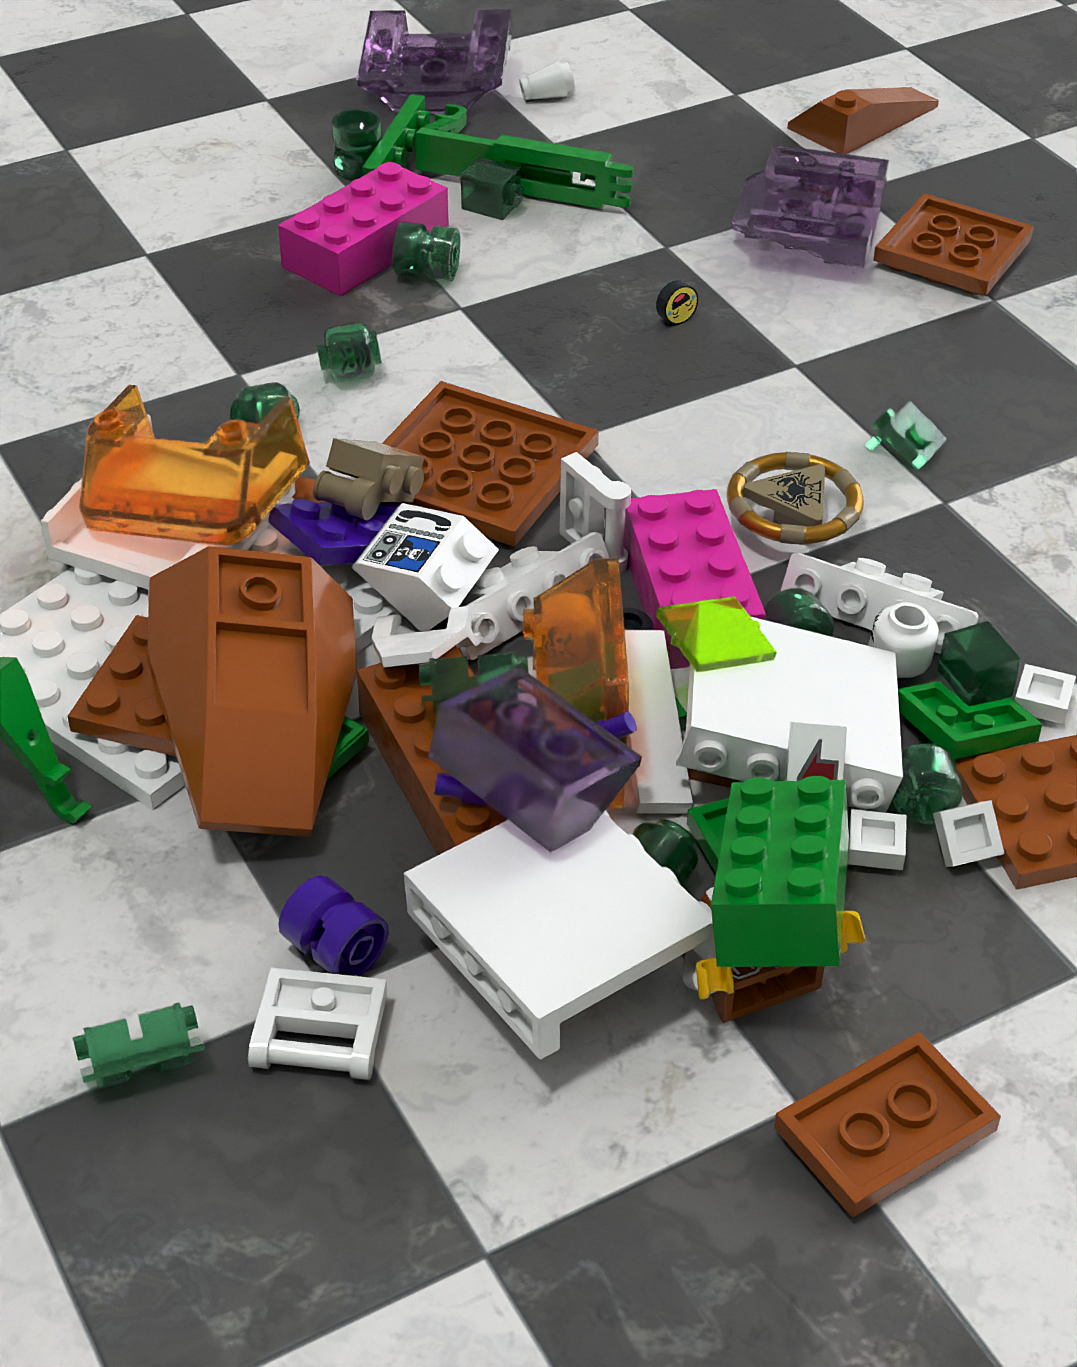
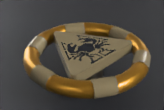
[726,452,864,545]

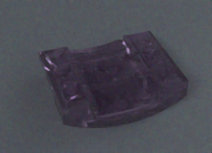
[357,9,513,115]
[731,144,889,268]

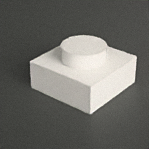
[1015,664,1076,724]
[933,800,1004,867]
[847,809,906,870]

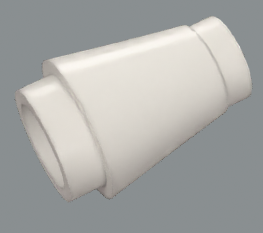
[519,61,575,101]

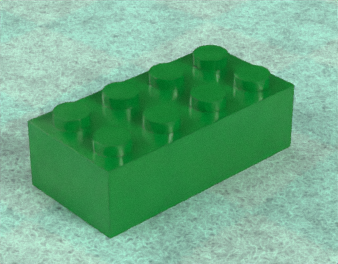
[711,776,849,967]

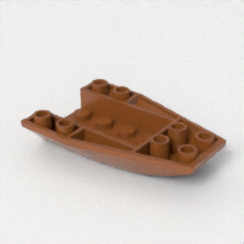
[147,546,357,837]

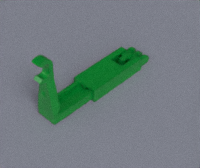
[415,104,634,209]
[0,657,92,823]

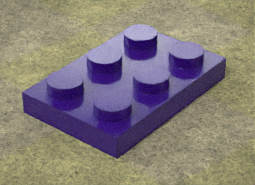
[268,499,400,565]

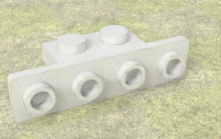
[461,532,614,660]
[780,553,978,660]

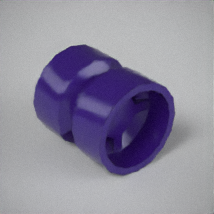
[278,875,389,977]

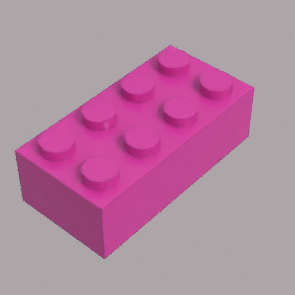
[278,161,449,296]
[624,489,766,669]

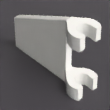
[371,605,481,667]

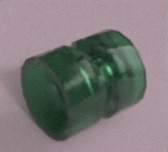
[332,108,382,181]
[393,221,461,281]

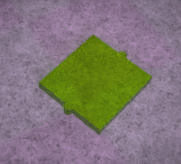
[656,596,777,672]

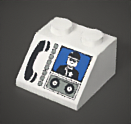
[352,503,499,632]

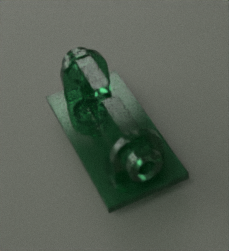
[419,652,532,712]
[72,1002,205,1088]

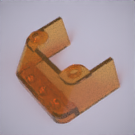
[79,384,310,545]
[523,558,629,809]

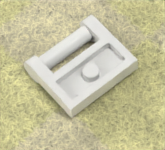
[559,452,631,574]
[248,967,388,1080]

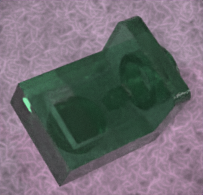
[865,401,947,471]

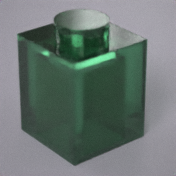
[461,157,524,220]
[938,621,1021,706]

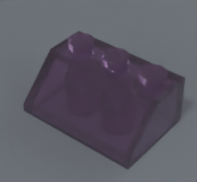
[428,666,642,853]

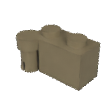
[313,438,425,520]

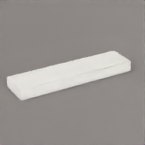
[611,630,693,814]

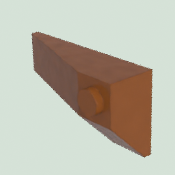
[787,87,939,156]

